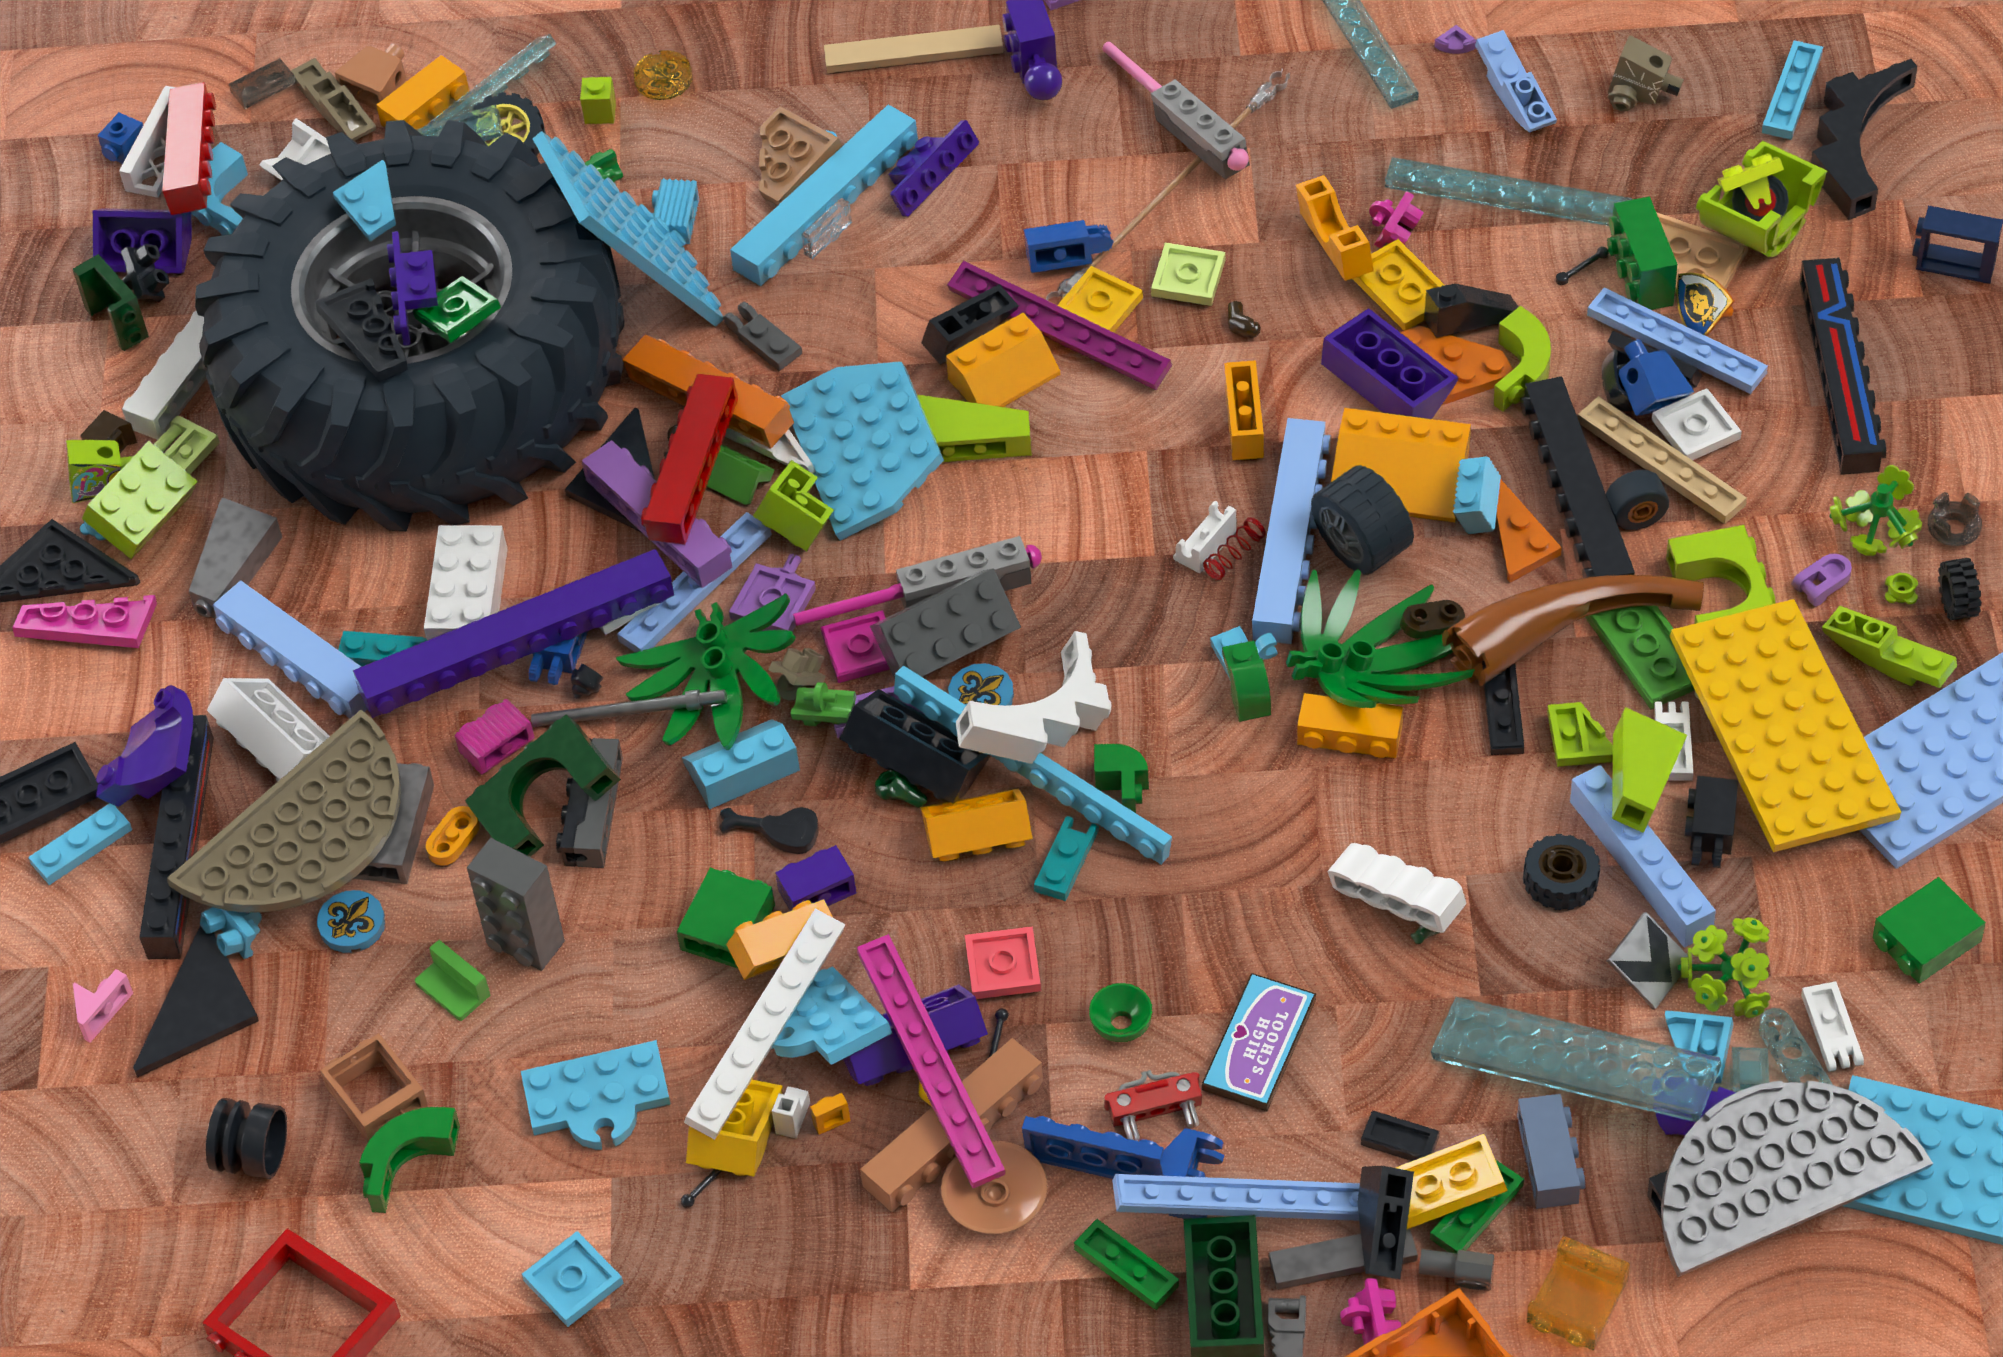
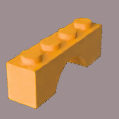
[1296,175,1374,281]

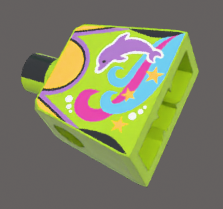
[66,440,134,503]

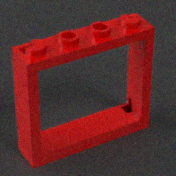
[202,1228,401,1357]

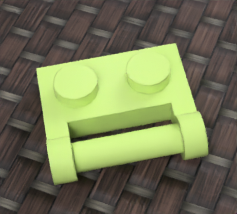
[153,415,220,474]

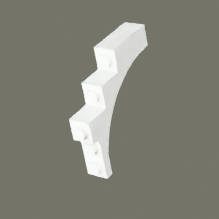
[956,631,1111,764]

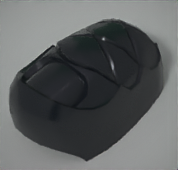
[1601,349,1633,412]

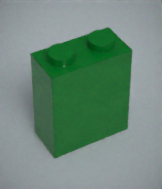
[676,867,775,968]
[1872,877,1986,984]

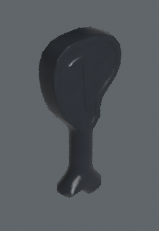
[719,807,819,854]

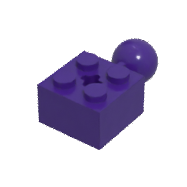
[1002,0,1062,101]

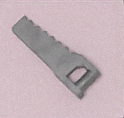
[1268,1295,1306,1357]

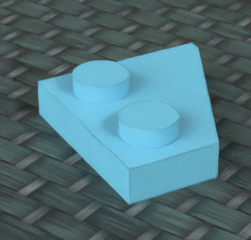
[333,160,396,241]
[1665,1010,1734,1083]

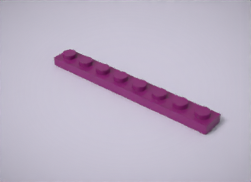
[947,260,1172,390]

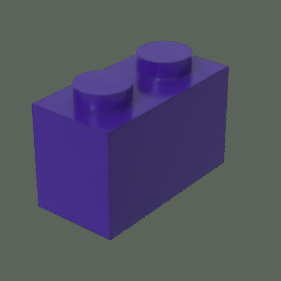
[775,845,856,911]

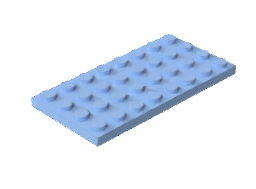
[1859,652,2003,869]

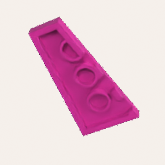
[12,595,157,648]

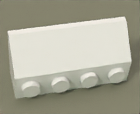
[207,678,330,782]

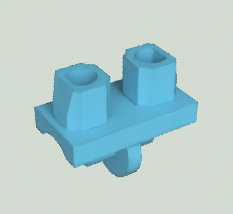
[200,907,262,959]

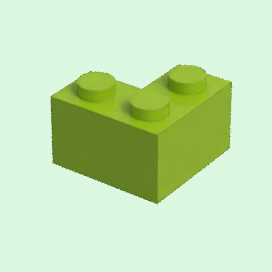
[753,460,834,552]

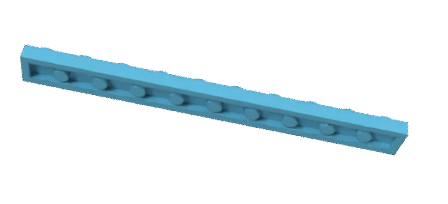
[894,665,1172,865]

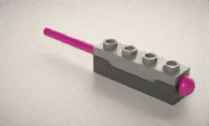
[793,536,1042,626]

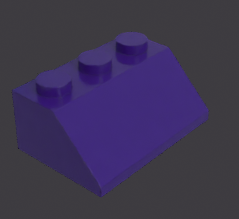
[92,208,192,273]

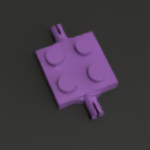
[729,554,816,632]

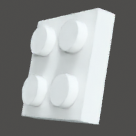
[1652,388,1741,460]

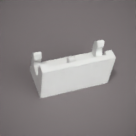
[1173,501,1237,573]

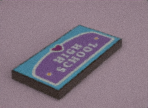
[1202,973,1316,1111]

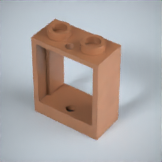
[320,1033,428,1142]

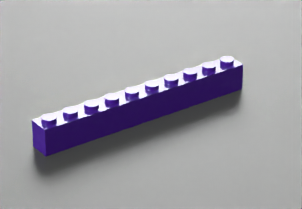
[353,549,674,718]

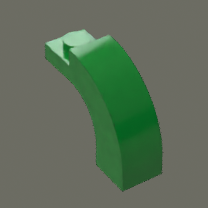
[359,1107,460,1213]

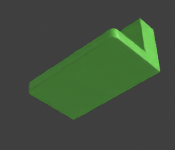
[707,445,774,505]
[415,940,491,1021]

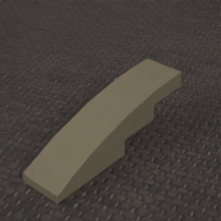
[290,58,376,141]

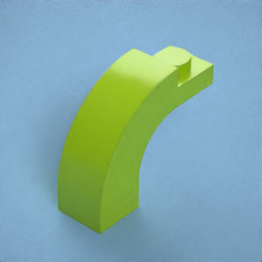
[1494,306,1551,412]

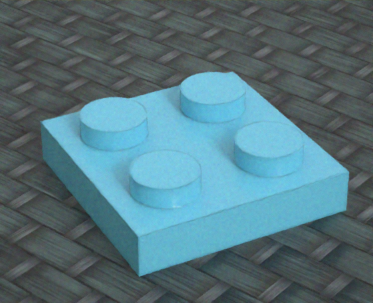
[522,1231,623,1327]

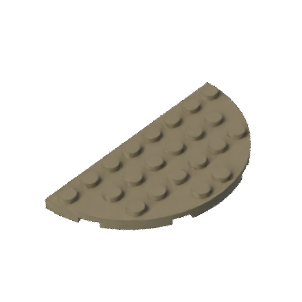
[167,710,401,913]

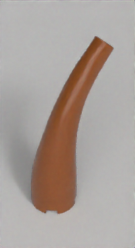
[1442,575,1704,686]

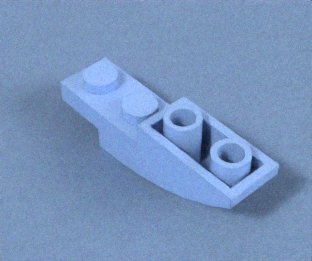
[1475,30,1557,132]

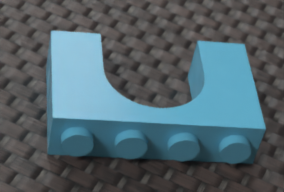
[191,142,248,235]

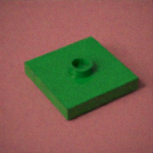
[412,276,501,343]

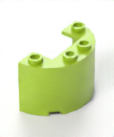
[1696,140,1827,257]

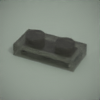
[229,58,296,109]

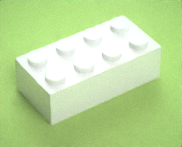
[424,525,507,640]

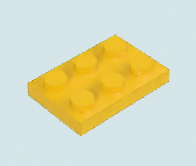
[1353,239,1444,331]
[1396,1134,1508,1229]

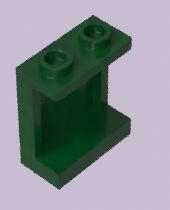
[72,254,149,351]

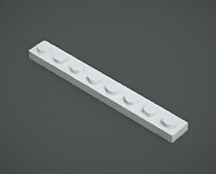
[684,908,845,1140]

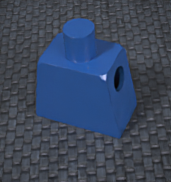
[1618,339,1694,416]

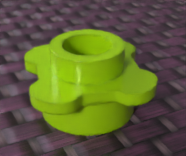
[1885,572,1918,604]

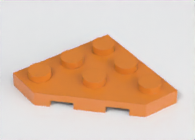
[1400,326,1513,406]

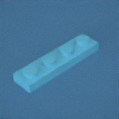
[1762,40,1823,140]

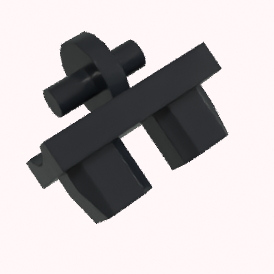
[121,244,170,302]

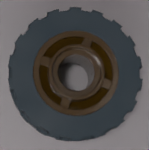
[1523,834,1600,910]

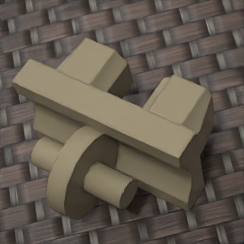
[768,648,826,701]

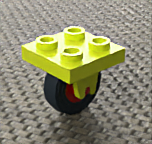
[1717,153,1789,222]

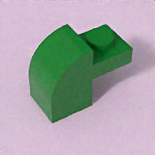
[1222,640,1271,722]
[1094,744,1149,813]

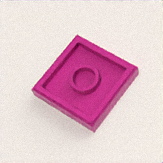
[820,610,890,683]

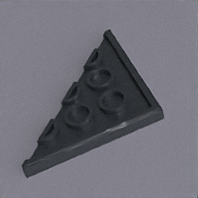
[565,408,655,533]
[0,519,140,603]
[133,925,259,1077]

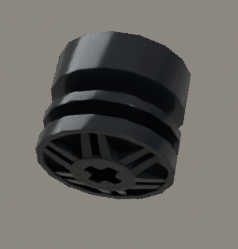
[206,1098,287,1179]

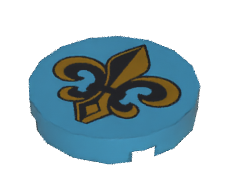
[948,663,1014,706]
[317,890,385,953]

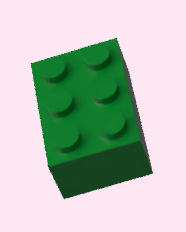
[1607,196,1678,310]

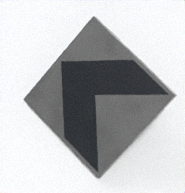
[1607,912,1687,1009]

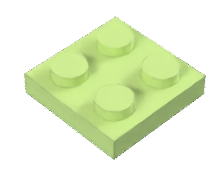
[1151,243,1225,306]

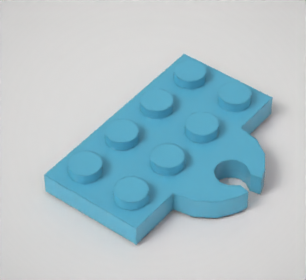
[771,966,892,1065]
[521,1040,671,1150]

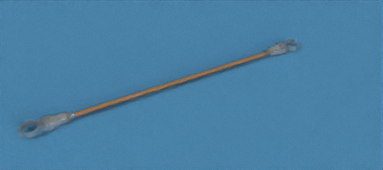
[1046,69,1290,301]

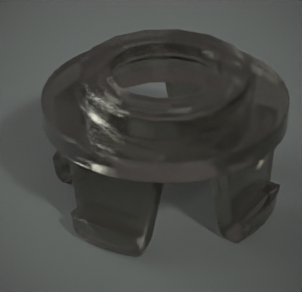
[1927,492,1982,546]

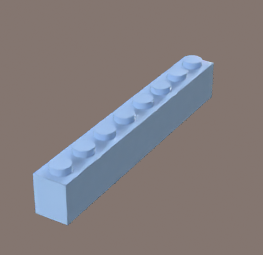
[1252,418,1331,644]

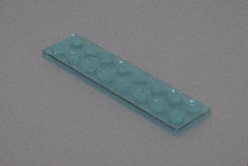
[1431,997,1722,1122]

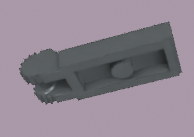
[723,301,802,371]

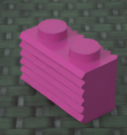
[455,699,535,775]

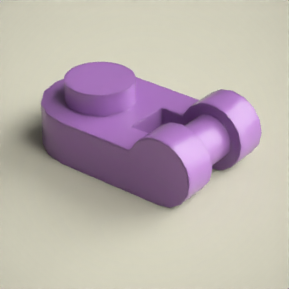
[1791,554,1852,607]

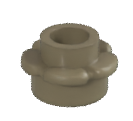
[1608,85,1637,111]

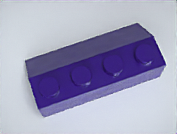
[1321,308,1458,419]
[843,984,988,1086]

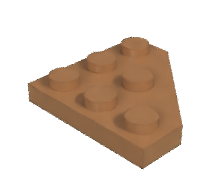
[759,106,843,206]

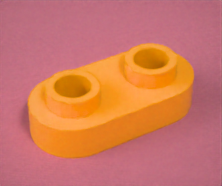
[426,806,480,866]

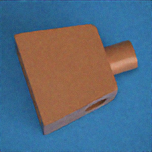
[335,44,406,109]

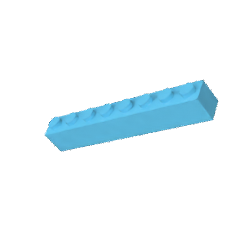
[730,104,918,286]

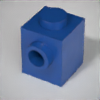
[97,112,143,164]

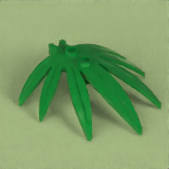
[1286,569,1475,708]
[616,593,796,750]

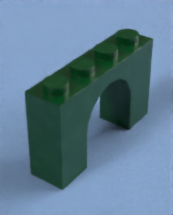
[465,714,621,857]

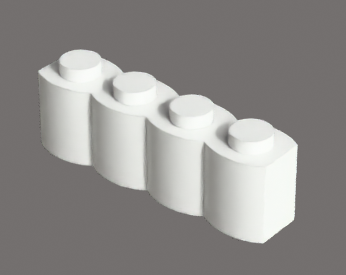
[1328,843,1466,933]

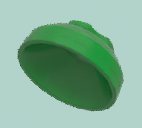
[1089,983,1153,1042]

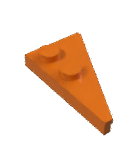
[1496,480,1562,583]

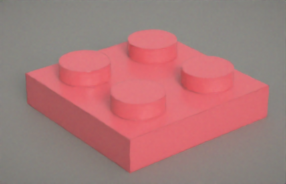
[965,926,1041,999]

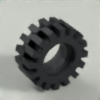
[1938,558,1982,620]

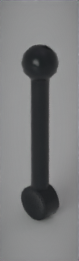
[1556,247,1609,285]
[983,1008,1009,1063]
[681,1169,723,1208]

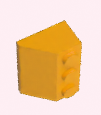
[946,313,1061,407]
[920,788,1033,861]

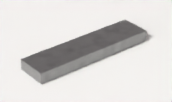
[1269,1229,1418,1289]

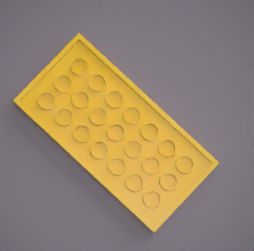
[1670,599,1901,852]

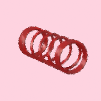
[1203,517,1266,580]

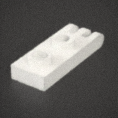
[1654,701,1693,781]
[1801,981,1864,1071]

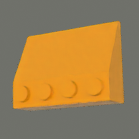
[1331,408,1471,523]

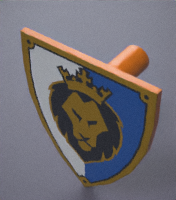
[1676,272,1735,336]

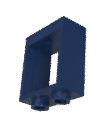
[1912,205,2003,284]

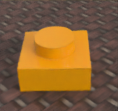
[810,1093,850,1135]

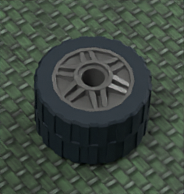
[1311,465,1414,575]

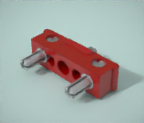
[1104,1070,1202,1141]

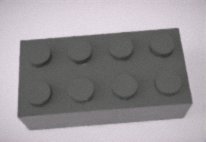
[870,568,1021,679]
[467,838,565,971]

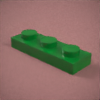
[1430,1159,1524,1253]
[1074,1219,1179,1310]

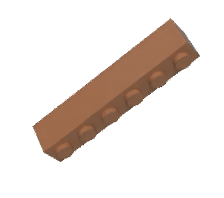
[860,1038,1043,1212]

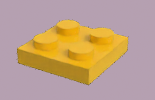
[1057,266,1143,332]

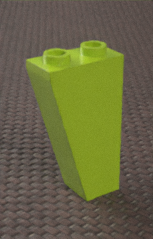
[917,395,1032,462]
[1612,707,1687,833]

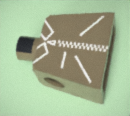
[1608,35,1684,104]

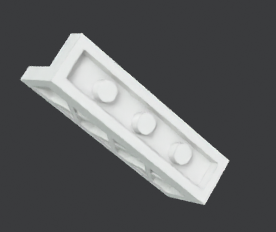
[119,86,176,198]

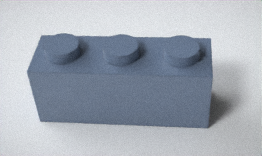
[1517,1094,1585,1209]

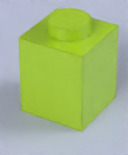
[580,77,616,124]

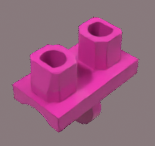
[1369,191,1424,249]
[1340,1278,1401,1345]

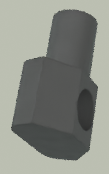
[1419,1249,1494,1290]

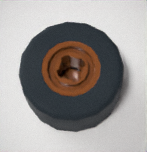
[1606,470,1669,530]

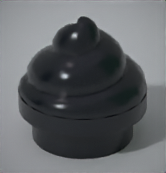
[571,664,603,699]

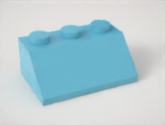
[682,719,800,809]

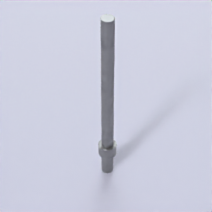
[531,690,727,727]

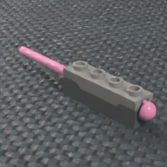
[1102,42,1250,180]

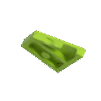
[1547,702,1613,767]

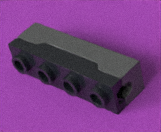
[556,738,623,868]

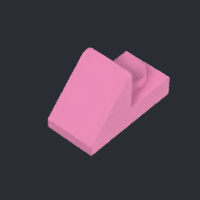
[73,969,133,1043]

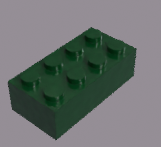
[1183,1215,1264,1357]

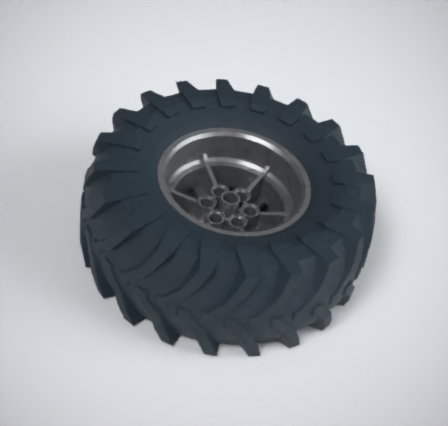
[195,120,624,531]

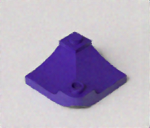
[96,685,193,807]

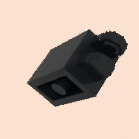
[1684,776,1738,868]

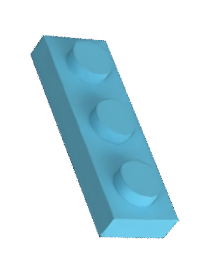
[28,803,132,885]

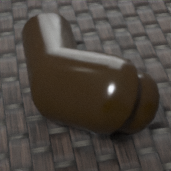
[1228,301,1261,338]

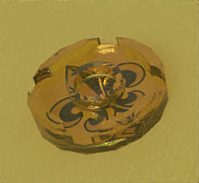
[633,50,693,100]

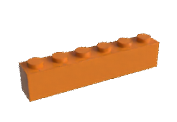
[622,334,794,449]

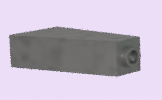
[189,498,282,618]
[353,763,434,884]

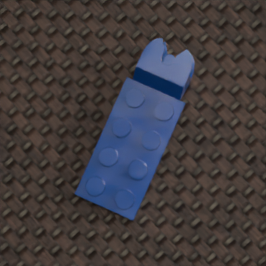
[1022,1116,1225,1219]

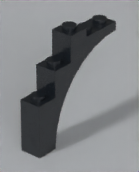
[1811,59,1918,220]

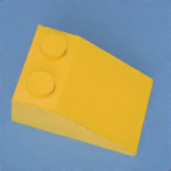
[686,1080,783,1177]

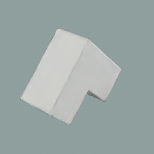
[772,1086,810,1139]

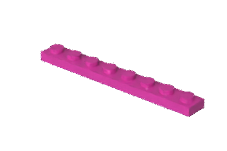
[857,934,1005,1189]

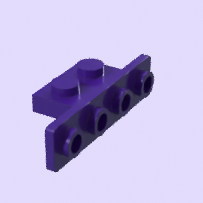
[888,120,979,216]
[387,231,438,346]

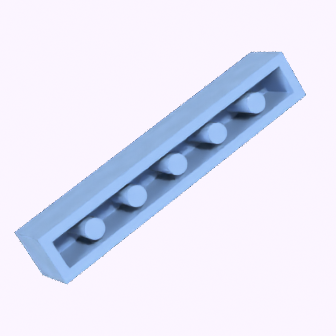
[213,580,367,718]
[1570,765,1716,948]

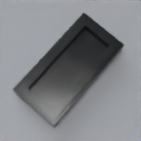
[1361,1110,1440,1161]

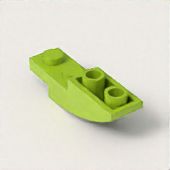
[1822,606,1957,688]

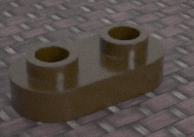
[1400,600,1465,639]

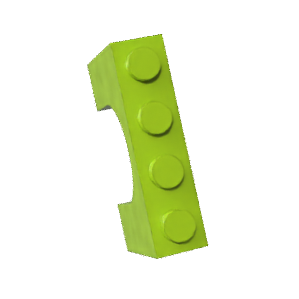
[1666,525,1775,624]

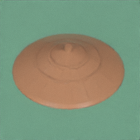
[941,1141,1048,1234]

